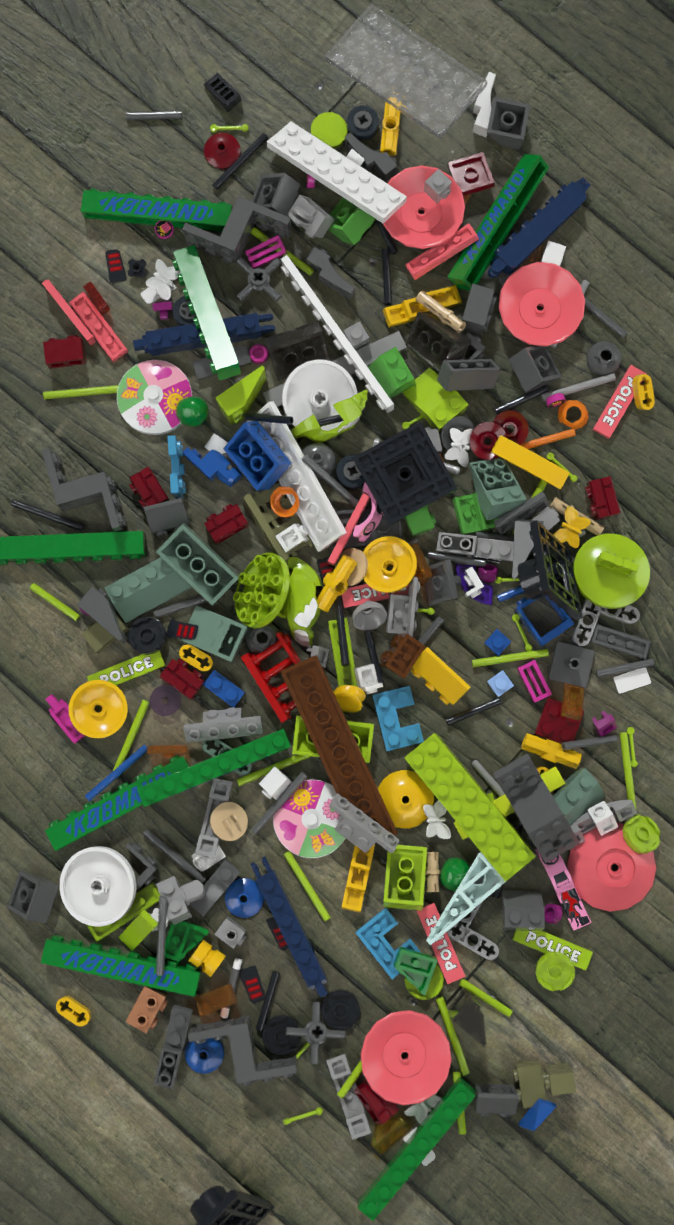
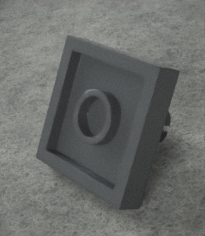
[422,560,461,606]
[548,641,595,688]

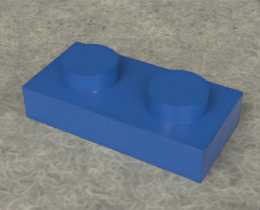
[203,669,245,708]

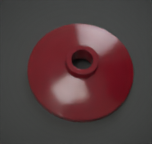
[204,133,241,169]
[493,410,529,445]
[469,422,507,460]

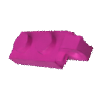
[45,694,85,744]

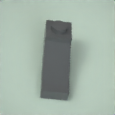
[345,132,397,182]
[306,247,355,300]
[190,859,241,916]

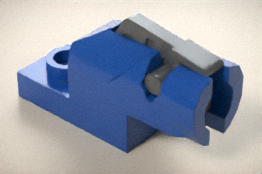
[182,447,242,487]

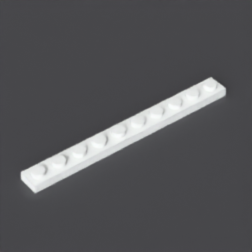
[281,255,394,413]

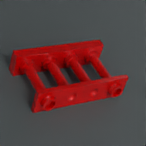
[241,632,301,723]

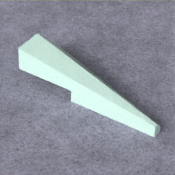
[426,852,505,945]

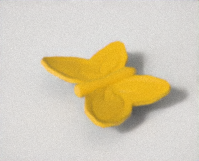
[553,506,591,548]

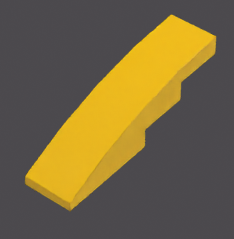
[383,285,462,328]
[491,435,570,490]
[341,844,375,913]

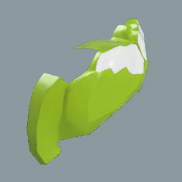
[291,389,368,443]
[286,557,323,648]

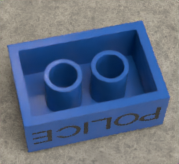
[223,421,292,491]

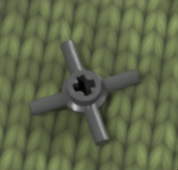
[236,258,281,302]
[286,1002,345,1064]

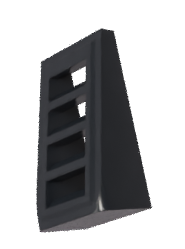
[204,73,241,112]

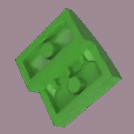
[452,492,499,535]

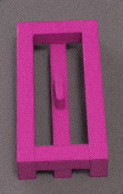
[245,235,287,269]
[517,660,552,703]

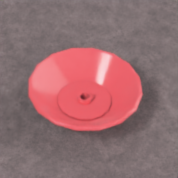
[383,165,465,249]
[498,262,585,347]
[567,822,656,912]
[361,1010,452,1105]

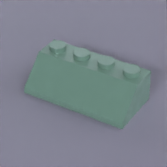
[156,522,239,605]
[105,557,193,623]
[552,768,605,826]

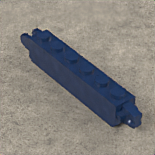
[488,177,590,278]
[133,313,276,356]
[251,857,328,998]

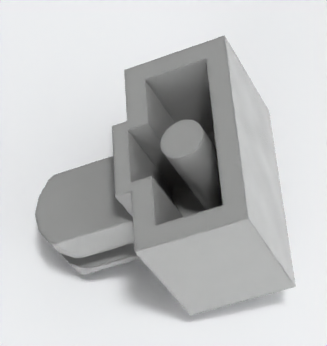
[288,195,335,238]
[156,876,205,925]

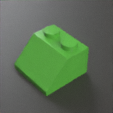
[328,197,375,245]
[368,347,416,399]

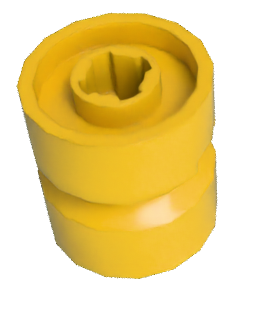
[189,940,225,977]

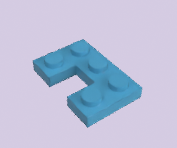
[168,435,186,499]
[372,686,424,751]
[355,907,422,979]

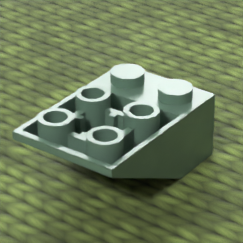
[469,458,527,520]
[181,605,249,663]

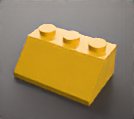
[410,647,470,705]

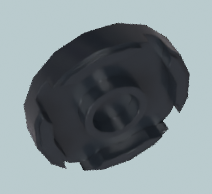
[128,616,167,655]
[321,989,360,1030]
[262,1014,301,1056]

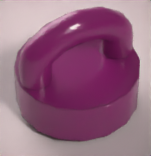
[478,563,498,583]
[544,904,562,924]

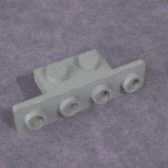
[386,577,420,637]
[183,707,263,743]
[329,793,399,853]

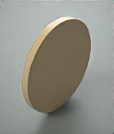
[335,548,368,586]
[210,802,248,841]

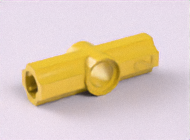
[380,98,401,156]
[317,554,357,612]
[521,733,582,769]

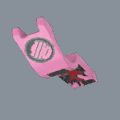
[353,482,382,542]
[535,848,591,931]

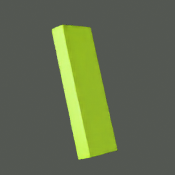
[119,910,158,951]

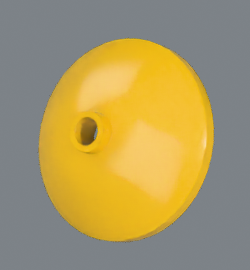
[363,536,417,593]
[69,680,128,738]
[378,770,434,828]

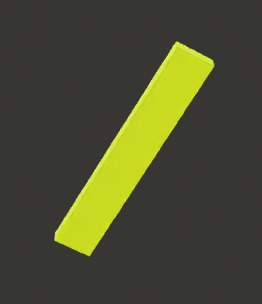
[453,766,566,840]

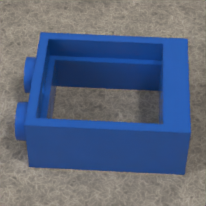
[514,596,574,647]

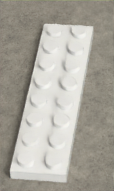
[267,121,407,223]
[247,401,347,552]

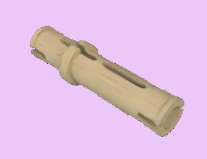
[416,291,466,333]
[549,497,605,536]

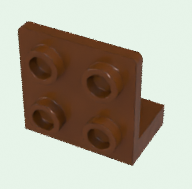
[379,633,426,679]

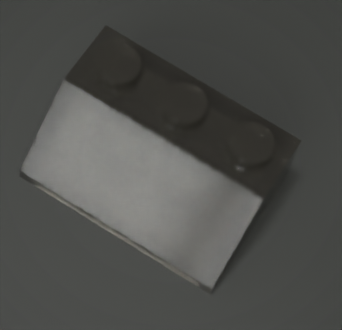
[406,311,471,372]
[264,321,330,381]
[447,990,486,1047]

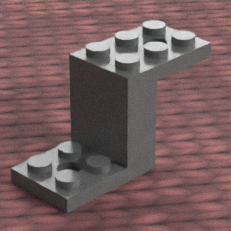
[182,196,292,264]
[42,448,127,532]
[493,753,579,862]
[188,1015,298,1085]

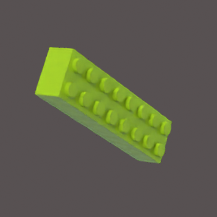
[404,732,536,882]

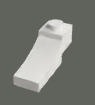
[473,72,496,137]

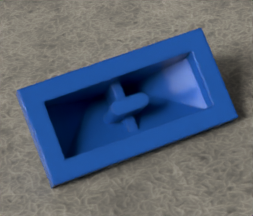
[518,1099,557,1131]

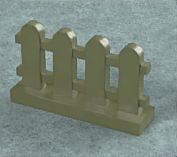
[242,482,313,563]

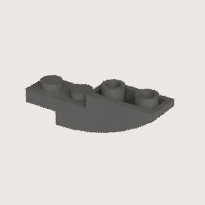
[154,1005,193,1089]

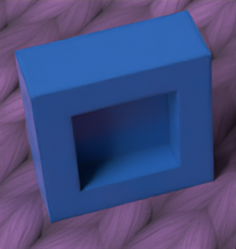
[484,629,511,656]

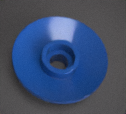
[225,878,264,918]
[185,1038,224,1074]

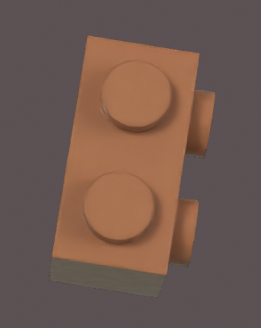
[126,986,168,1033]

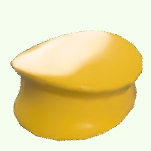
[334,685,366,713]

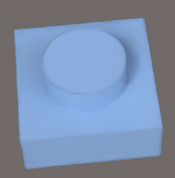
[487,670,514,697]

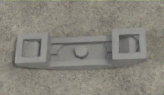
[195,778,233,858]
[570,800,637,846]
[326,1054,371,1140]

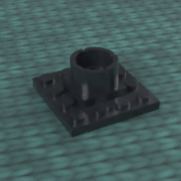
[353,421,458,526]
[517,520,583,620]
[190,1186,274,1225]

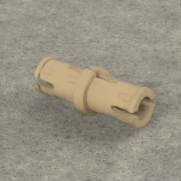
[425,852,441,892]

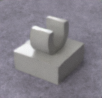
[305,646,329,668]

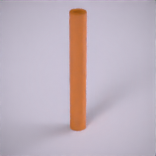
[521,428,576,449]

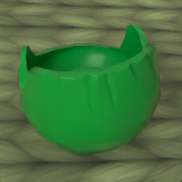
[176,397,209,427]
[440,857,470,892]

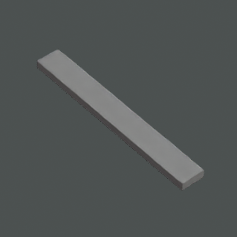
[263,331,407,408]

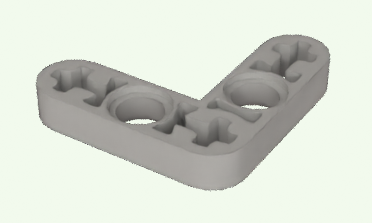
[572,599,640,647]
[447,901,499,960]

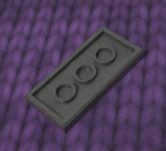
[328,508,403,550]

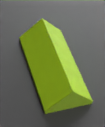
[292,715,374,763]

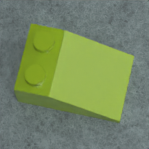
[215,365,267,425]
[402,367,468,433]
[383,845,427,911]

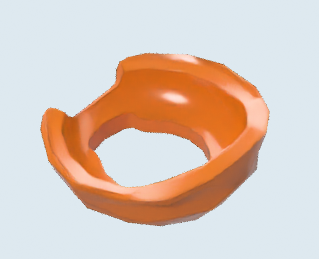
[558,400,589,430]
[270,486,300,517]

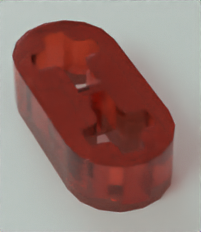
[83,281,111,315]

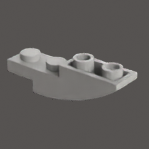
[436,532,514,562]

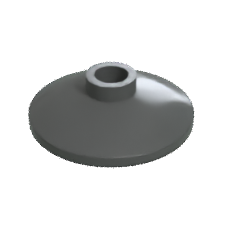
[441,416,474,451]

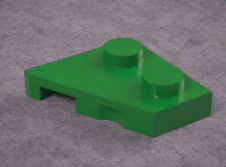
[165,920,210,962]
[393,947,438,995]

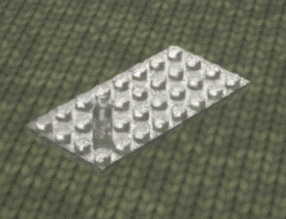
[325,3,487,139]

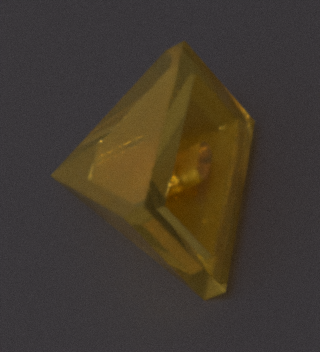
[371,1117,412,1154]

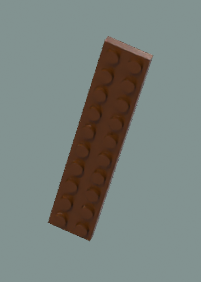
[280,655,398,844]

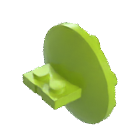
[573,534,650,609]
[233,553,290,628]

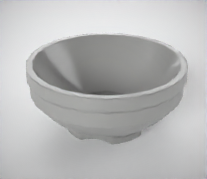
[352,601,387,631]

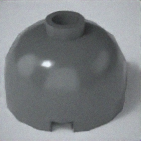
[302,443,336,481]

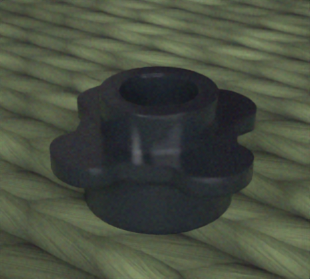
[127,259,147,278]

